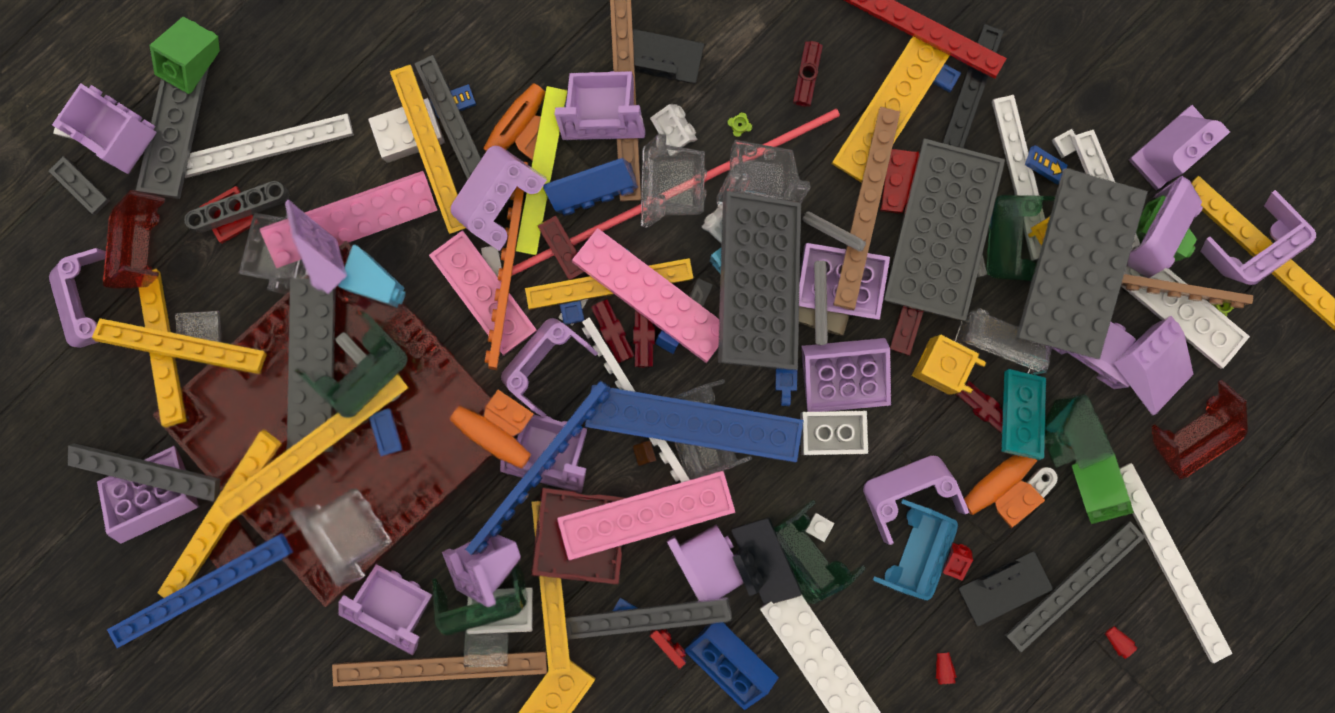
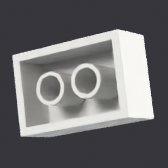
[369,98,445,163]
[800,411,868,455]

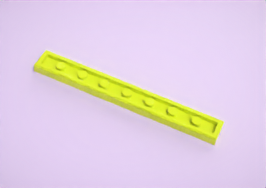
[515,86,567,255]

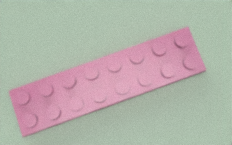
[260,171,437,268]
[572,228,719,363]
[557,471,735,560]

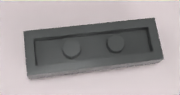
[49,156,110,215]

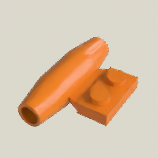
[483,83,545,160]
[450,390,534,469]
[964,455,1045,528]

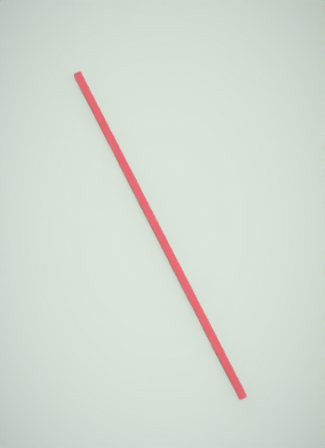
[512,109,840,276]

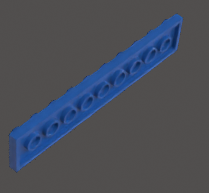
[585,385,804,462]

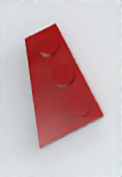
[880,149,919,214]

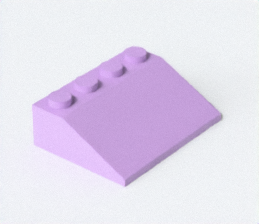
[285,200,347,294]
[799,243,890,320]
[1114,316,1193,415]
[802,338,891,412]
[97,446,198,544]

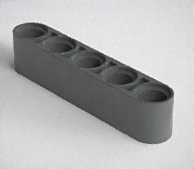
[184,181,290,233]

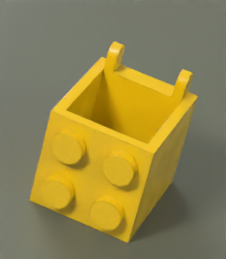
[912,334,986,395]

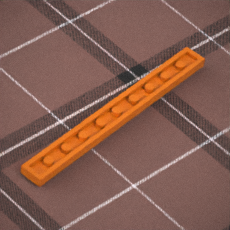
[485,162,528,370]

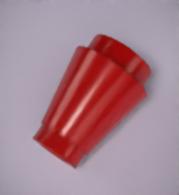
[1105,626,1137,659]
[935,653,957,684]

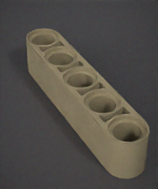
[799,306,849,336]

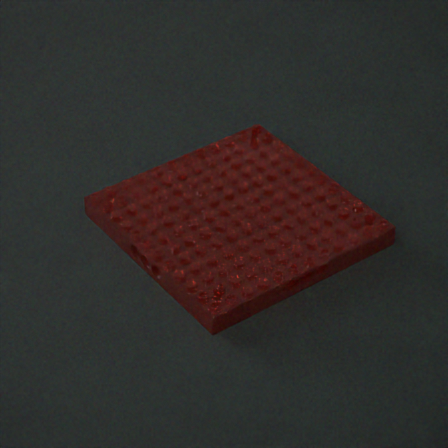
[153,241,493,607]

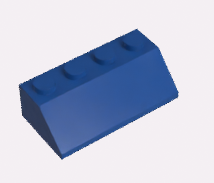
[543,158,638,216]
[684,622,779,710]

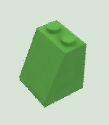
[149,17,220,94]
[1136,195,1197,262]
[1072,453,1134,524]

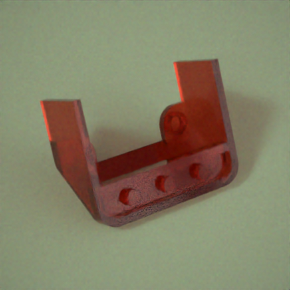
[103,190,165,289]
[1152,380,1248,479]

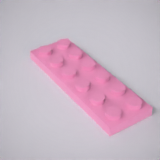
[429,230,537,356]

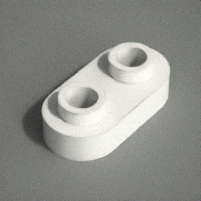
[1026,467,1057,498]

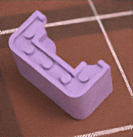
[52,83,157,174]

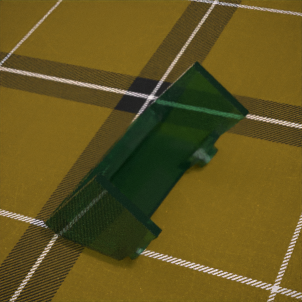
[987,195,1056,281]
[294,310,407,418]
[1044,394,1114,469]
[774,499,866,604]
[432,562,528,635]

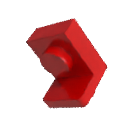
[943,543,973,581]

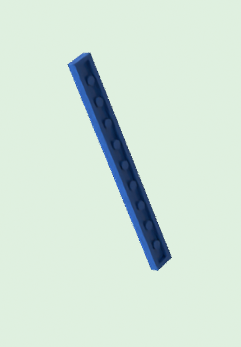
[465,381,611,555]
[107,533,293,648]

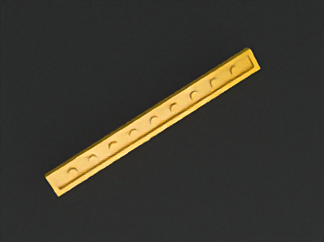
[1191,176,1335,330]
[213,371,408,524]
[157,430,281,598]

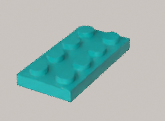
[1002,369,1046,460]

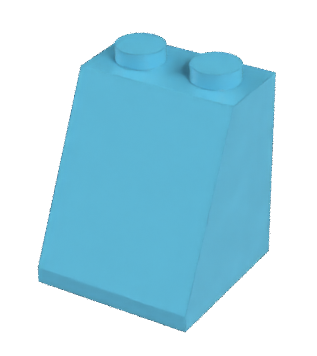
[338,245,405,308]

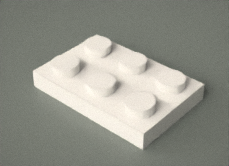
[467,588,533,634]

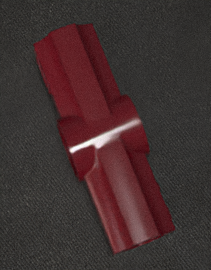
[793,41,823,107]
[592,299,634,364]
[633,310,655,368]
[956,381,1003,434]

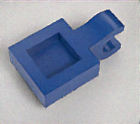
[775,369,797,406]

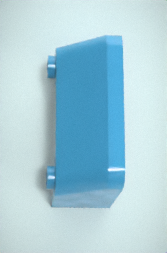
[873,500,958,600]

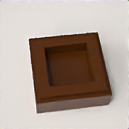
[633,440,656,466]

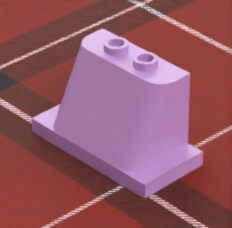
[555,71,645,140]
[1129,105,1230,190]
[1049,322,1136,389]
[500,415,587,493]
[667,524,744,601]
[442,535,520,607]
[339,564,432,656]

